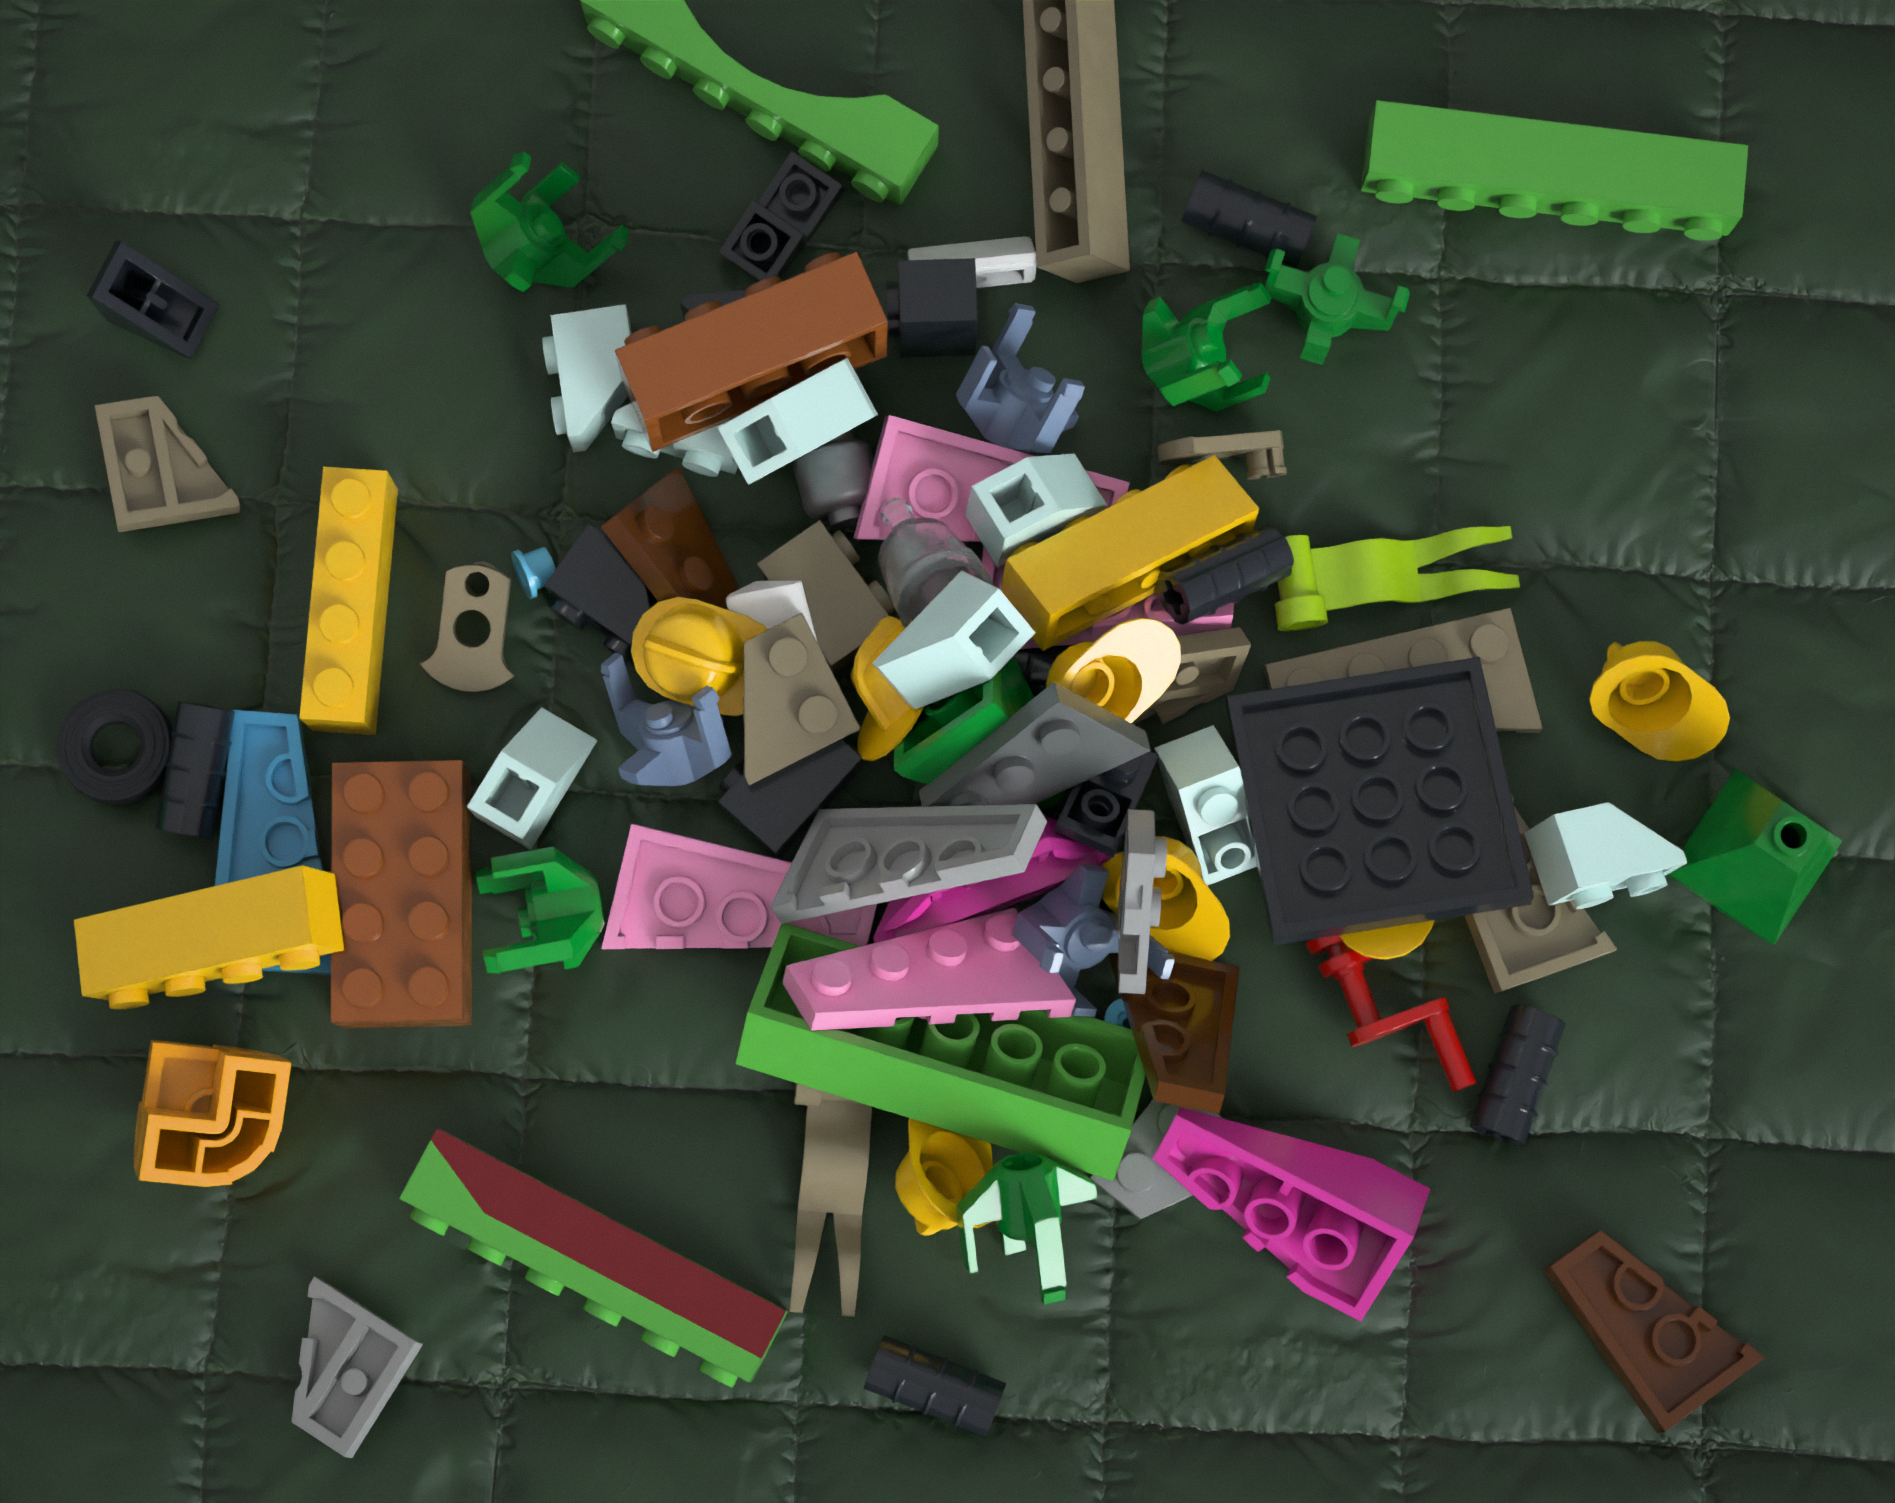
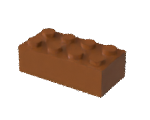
[615,252,888,452]
[331,760,472,1029]

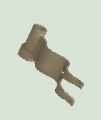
[789,1083,872,1317]

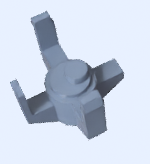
[956,303,1085,453]
[601,653,732,786]
[1012,865,1175,1017]

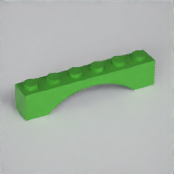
[580,0,939,206]

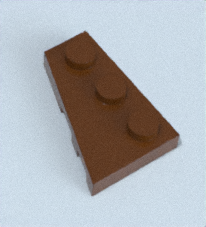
[601,466,739,610]
[1109,952,1240,1114]
[1543,1230,1765,1433]

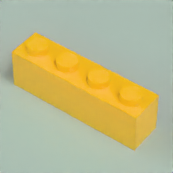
[1000,455,1259,651]
[299,467,398,735]
[74,865,344,1010]

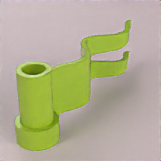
[1275,526,1520,631]

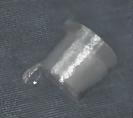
[877,497,992,628]

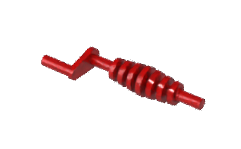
[1305,935,1477,1092]

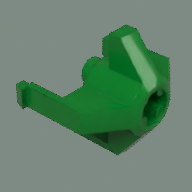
[470,151,629,292]
[1264,233,1410,365]
[1141,282,1272,412]
[476,846,605,974]
[956,1152,1097,1305]

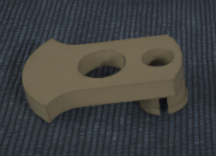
[1157,430,1287,480]
[420,561,516,692]

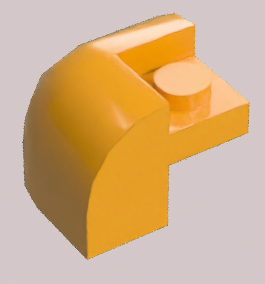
[134,1040,291,1187]

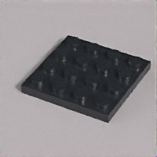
[1226,657,1534,945]

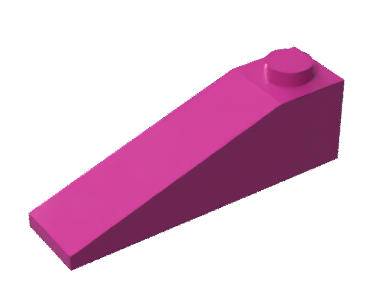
[1152,1107,1430,1322]

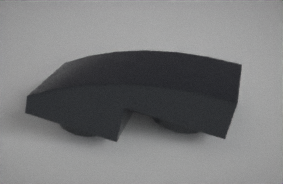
[719,151,846,281]

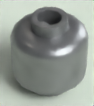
[793,431,874,529]

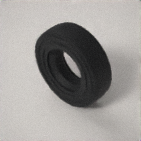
[57,689,173,805]

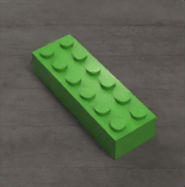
[736,923,1146,1181]

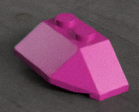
[873,815,1118,943]

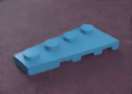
[215,710,331,975]

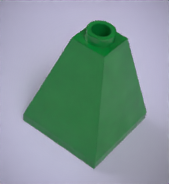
[893,656,1066,808]
[1667,769,1843,946]

